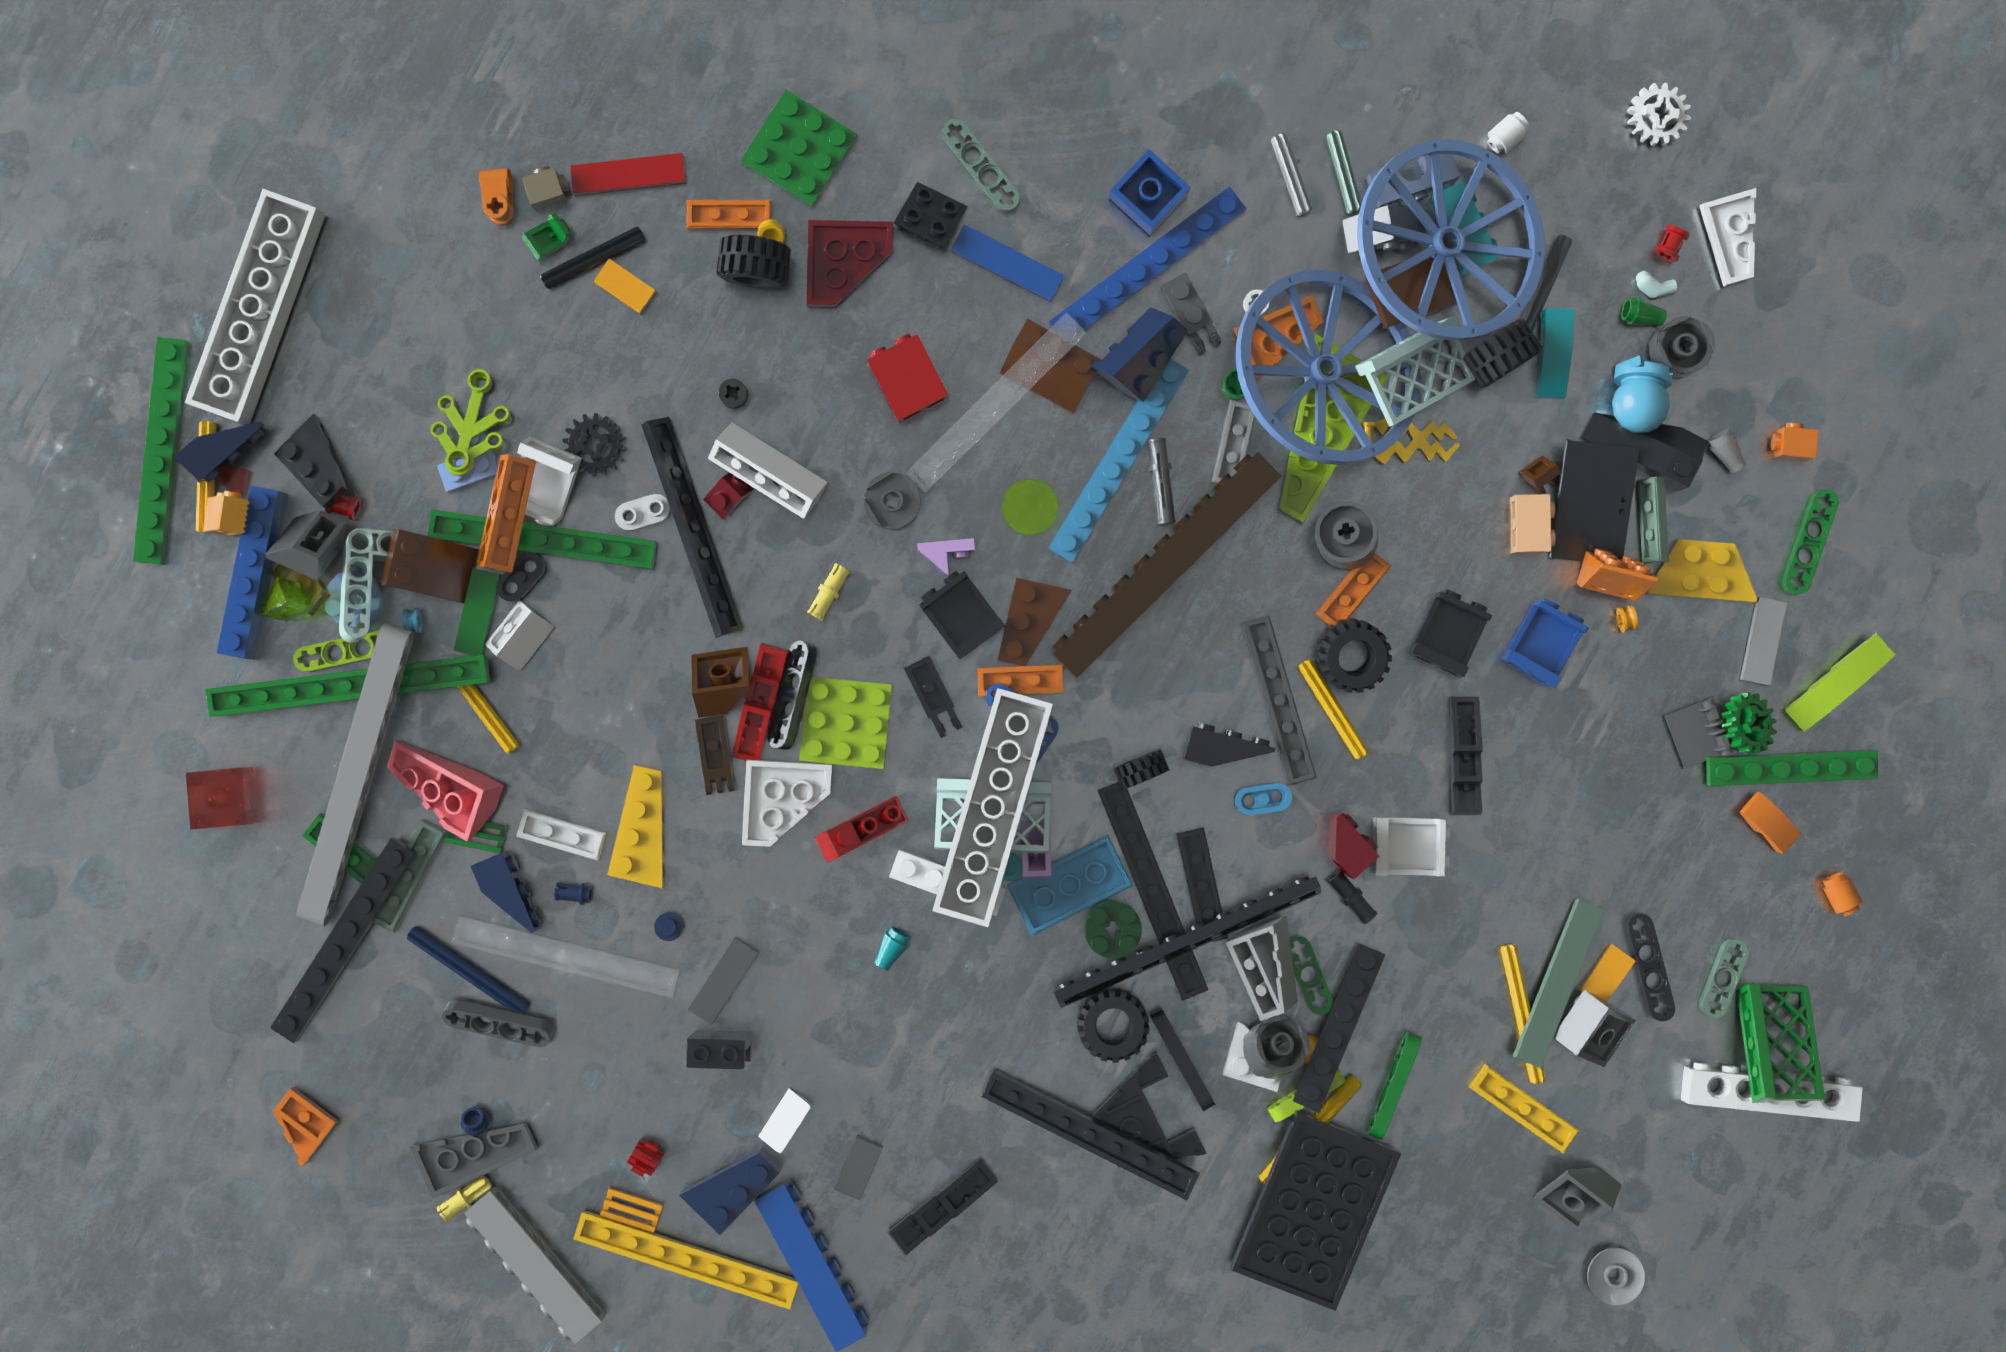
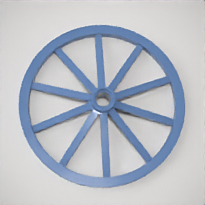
[1357,139,1545,340]
[1236,270,1421,465]

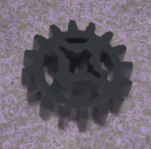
[562,413,625,475]

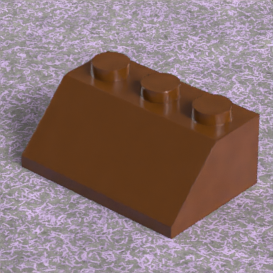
[1000,318,1102,414]

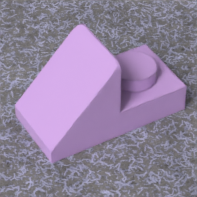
[917,538,975,576]

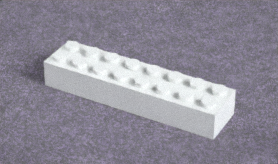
[185,189,326,425]
[932,688,1053,928]

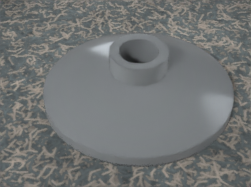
[1587,1248,1645,1306]

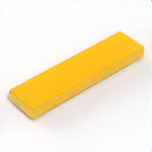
[1469,1064,1579,1154]

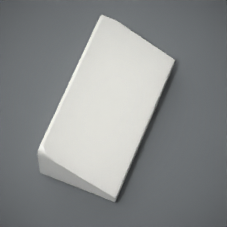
[758,1088,813,1154]

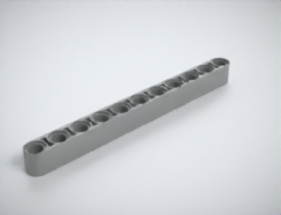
[297,623,414,926]

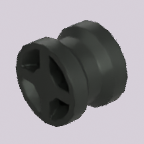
[718,378,749,409]

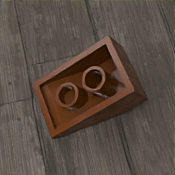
[380,529,478,604]

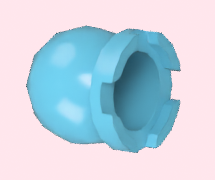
[1612,361,1673,433]

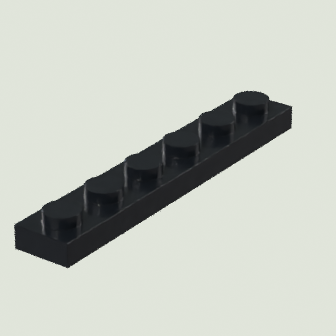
[1293,943,1386,1113]

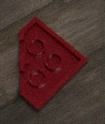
[806,220,893,307]

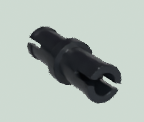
[1327,870,1377,924]

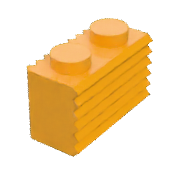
[203,491,250,536]

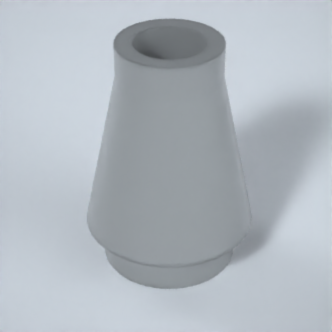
[1708,429,1746,473]

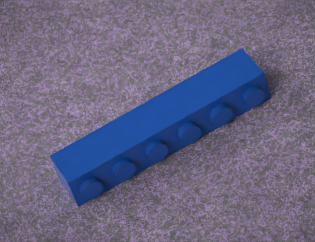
[216,485,288,660]
[754,1179,869,1352]

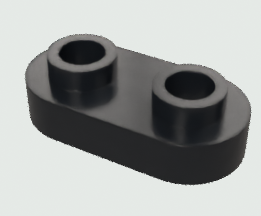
[496,552,546,602]

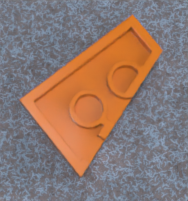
[1234,295,1324,381]

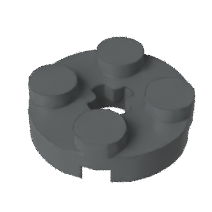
[864,472,920,529]

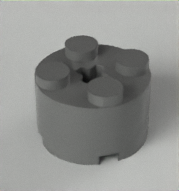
[1649,316,1715,378]
[1243,1015,1310,1079]

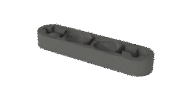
[442,1000,554,1047]

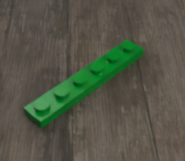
[1706,749,1878,786]

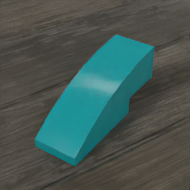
[1536,308,1575,399]

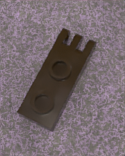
[695,715,735,795]

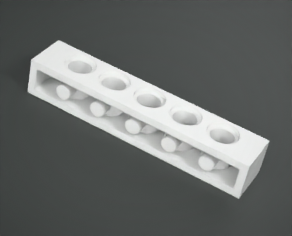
[1681,1062,1863,1122]

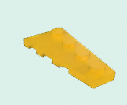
[607,765,664,888]

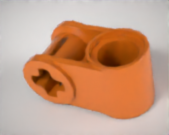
[479,168,514,225]

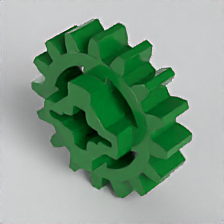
[1722,692,1777,755]

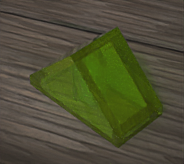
[259,577,312,621]

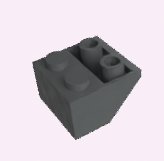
[266,510,347,581]

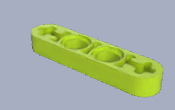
[293,630,380,672]

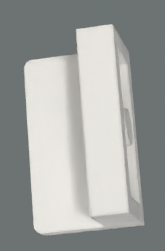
[485,600,554,670]

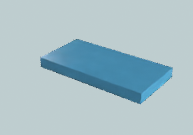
[1007,834,1133,936]

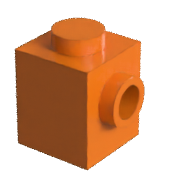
[1771,423,1819,461]

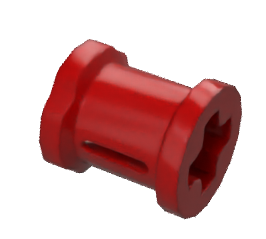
[1654,225,1690,262]
[325,495,362,521]

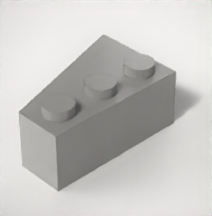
[1226,915,1298,1021]

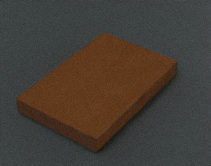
[1364,256,1457,329]

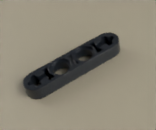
[767,641,817,750]
[1625,912,1675,1022]
[1150,1008,1216,1112]

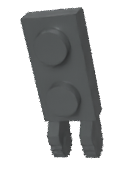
[1161,272,1222,354]

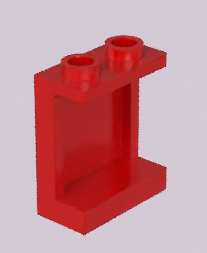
[867,334,949,424]

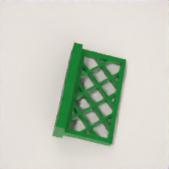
[1736,984,1825,1103]

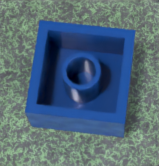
[1109,149,1191,235]

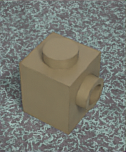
[522,166,569,211]

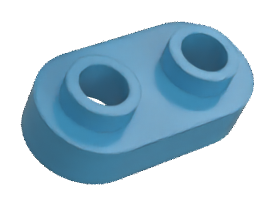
[1235,783,1292,815]

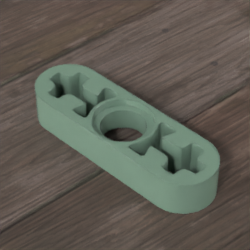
[1699,939,1749,1018]

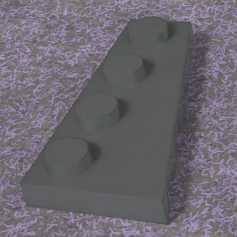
[410,1123,538,1199]

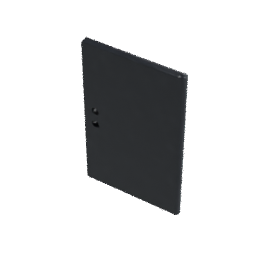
[1549,439,1640,561]

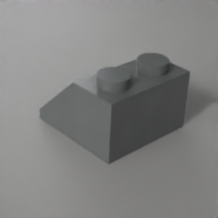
[1554,990,1636,1067]

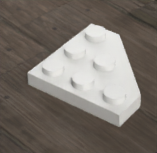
[742,759,832,847]

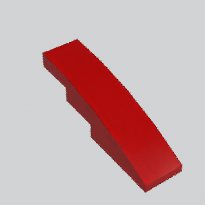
[731,643,789,761]

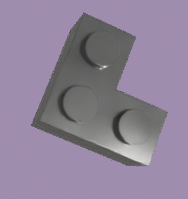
[1342,205,1426,255]

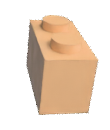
[1510,494,1555,554]

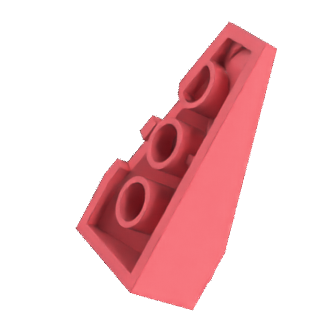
[387,741,504,841]

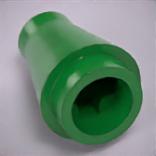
[1621,297,1667,326]

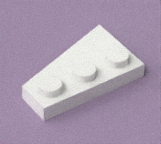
[1699,188,1756,287]

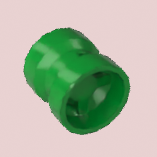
[1221,369,1245,401]

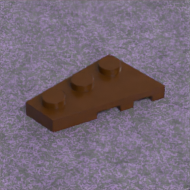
[998,578,1071,666]

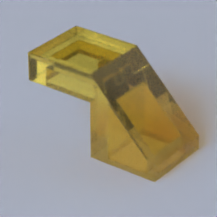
[271,564,331,616]

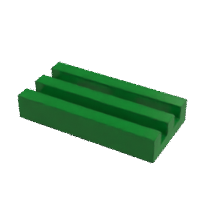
[445,821,508,853]

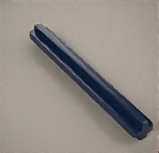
[406,926,529,1014]

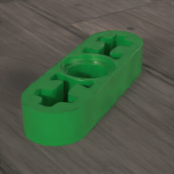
[1290,935,1333,1015]

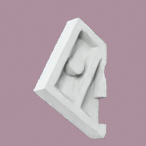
[1222,1021,1282,1092]

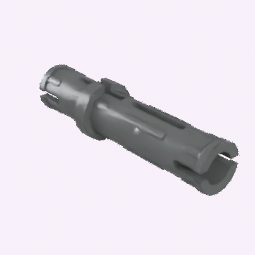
[1148,438,1176,525]

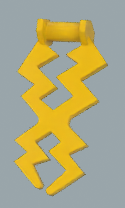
[1361,418,1460,465]

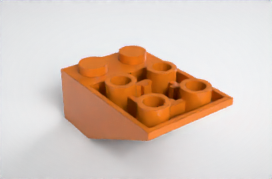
[1577,548,1658,602]

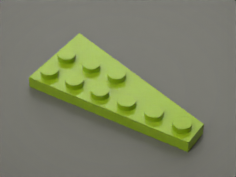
[1278,333,1388,523]

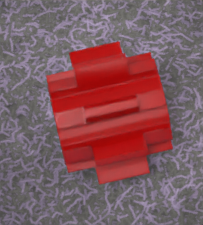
[627,1139,664,1177]

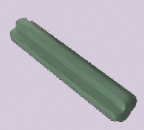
[1326,130,1362,214]

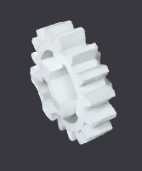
[1627,83,1691,146]

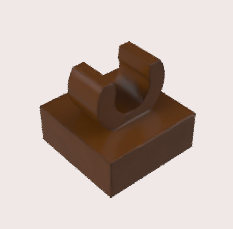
[1520,456,1561,494]

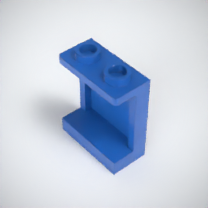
[1501,598,1589,688]

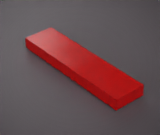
[570,153,686,195]

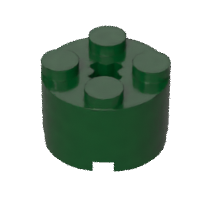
[1084,899,1142,959]

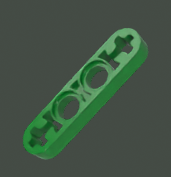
[1781,489,1839,595]
[1367,1031,1422,1140]

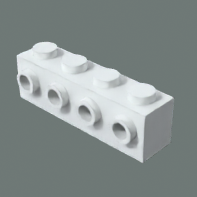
[708,422,827,519]

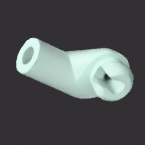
[1636,271,1678,298]

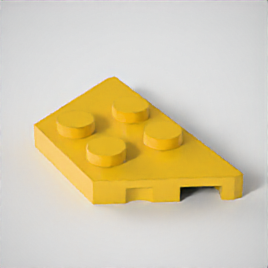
[1645,539,1757,603]

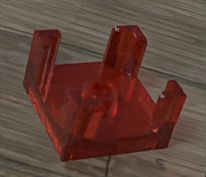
[186,767,258,830]

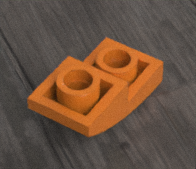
[1740,792,1801,854]

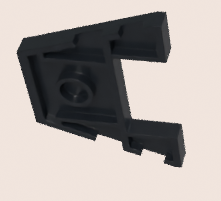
[1092,1052,1206,1167]

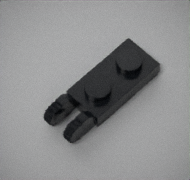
[904,656,963,738]

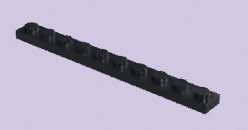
[1054,876,1321,1008]

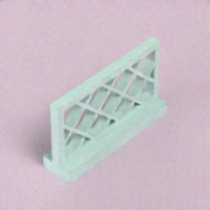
[1355,316,1476,426]
[934,778,1051,853]

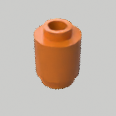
[1822,872,1863,916]

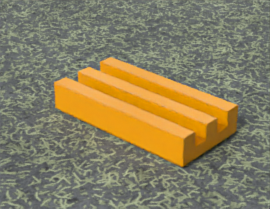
[600,1187,664,1233]

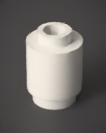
[1487,112,1531,154]

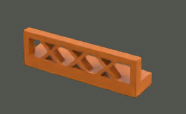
[476,454,536,573]

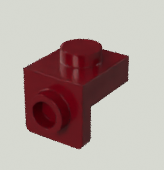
[703,472,754,519]

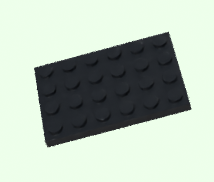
[1230,1110,1401,1311]

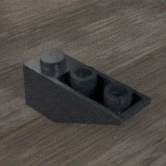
[1182,722,1276,767]

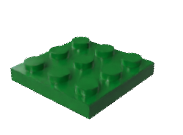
[741,90,858,207]

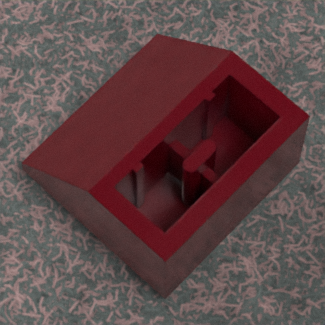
[1327,812,1380,879]

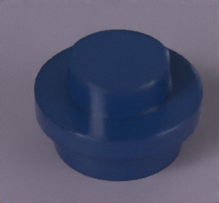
[654,913,683,941]
[460,1107,489,1136]

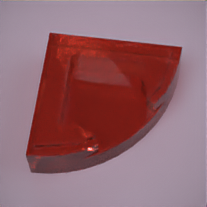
[218,464,250,497]

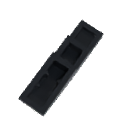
[1450,697,1483,815]
[887,1159,998,1255]

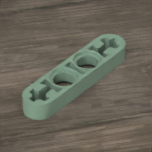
[942,119,1020,213]

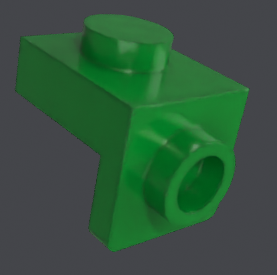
[522,212,571,261]

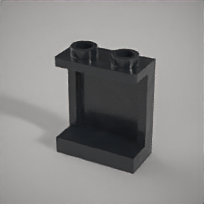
[919,571,1005,660]
[1408,589,1493,678]
[686,1030,752,1069]

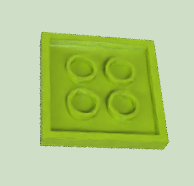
[799,677,892,769]

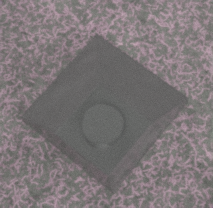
[1534,1167,1622,1232]

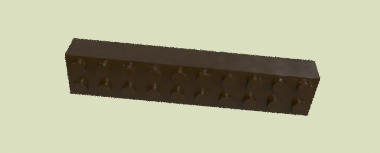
[1052,452,1282,679]

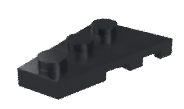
[274,414,348,510]

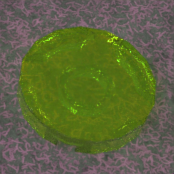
[1002,478,1058,535]

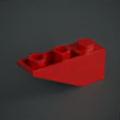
[815,796,909,862]

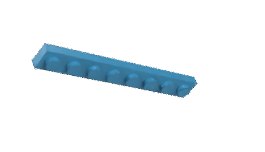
[1048,359,1189,563]

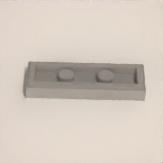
[1211,399,1255,484]
[1740,597,1787,686]

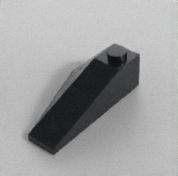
[1580,413,1707,491]

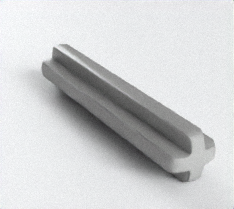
[1271,133,1312,216]

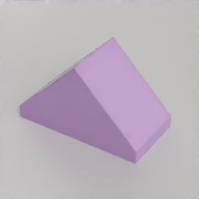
[1021,821,1052,878]

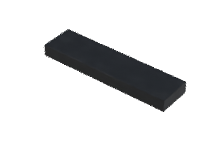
[1176,827,1228,942]

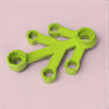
[430,369,511,476]

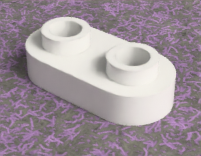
[615,494,671,531]

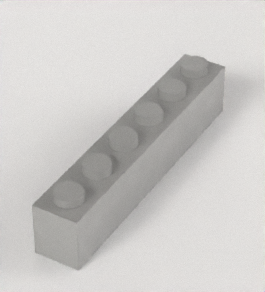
[464,1186,606,1344]

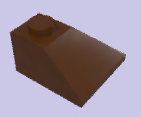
[691,647,750,718]

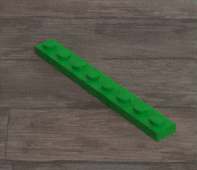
[132,337,188,565]
[427,509,657,570]

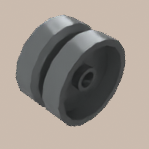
[1315,501,1378,569]

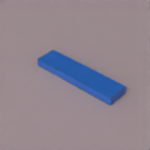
[951,224,1064,302]

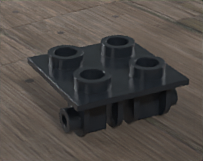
[894,182,968,250]

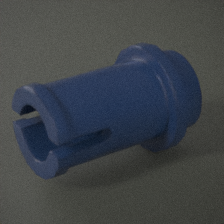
[554,882,592,905]

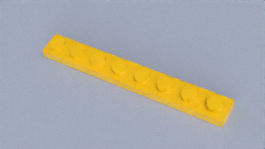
[573,1210,799,1310]

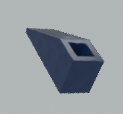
[174,421,264,484]
[470,851,541,933]

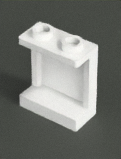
[517,436,582,526]
[1372,817,1450,877]

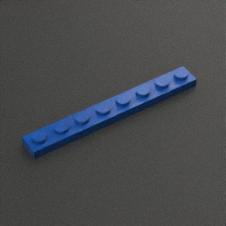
[1049,186,1247,342]

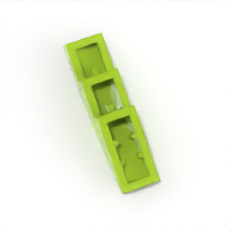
[1785,632,1896,732]

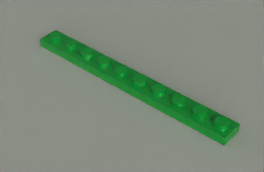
[205,654,490,717]

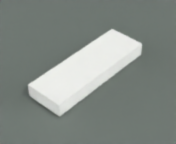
[516,809,607,860]

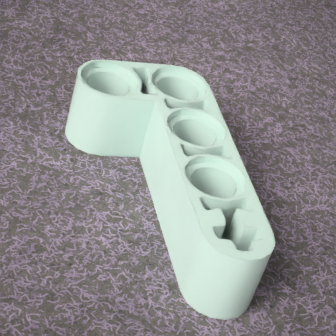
[339,528,393,643]

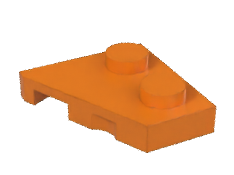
[273,1087,338,1167]

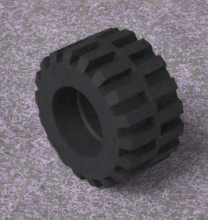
[716,234,791,289]
[1463,319,1542,387]
[1315,618,1392,693]
[1077,987,1150,1063]

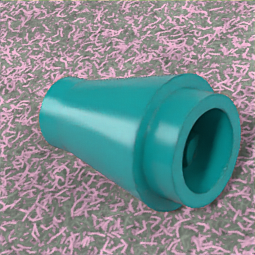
[874,926,911,971]

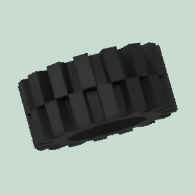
[1114,749,1170,790]

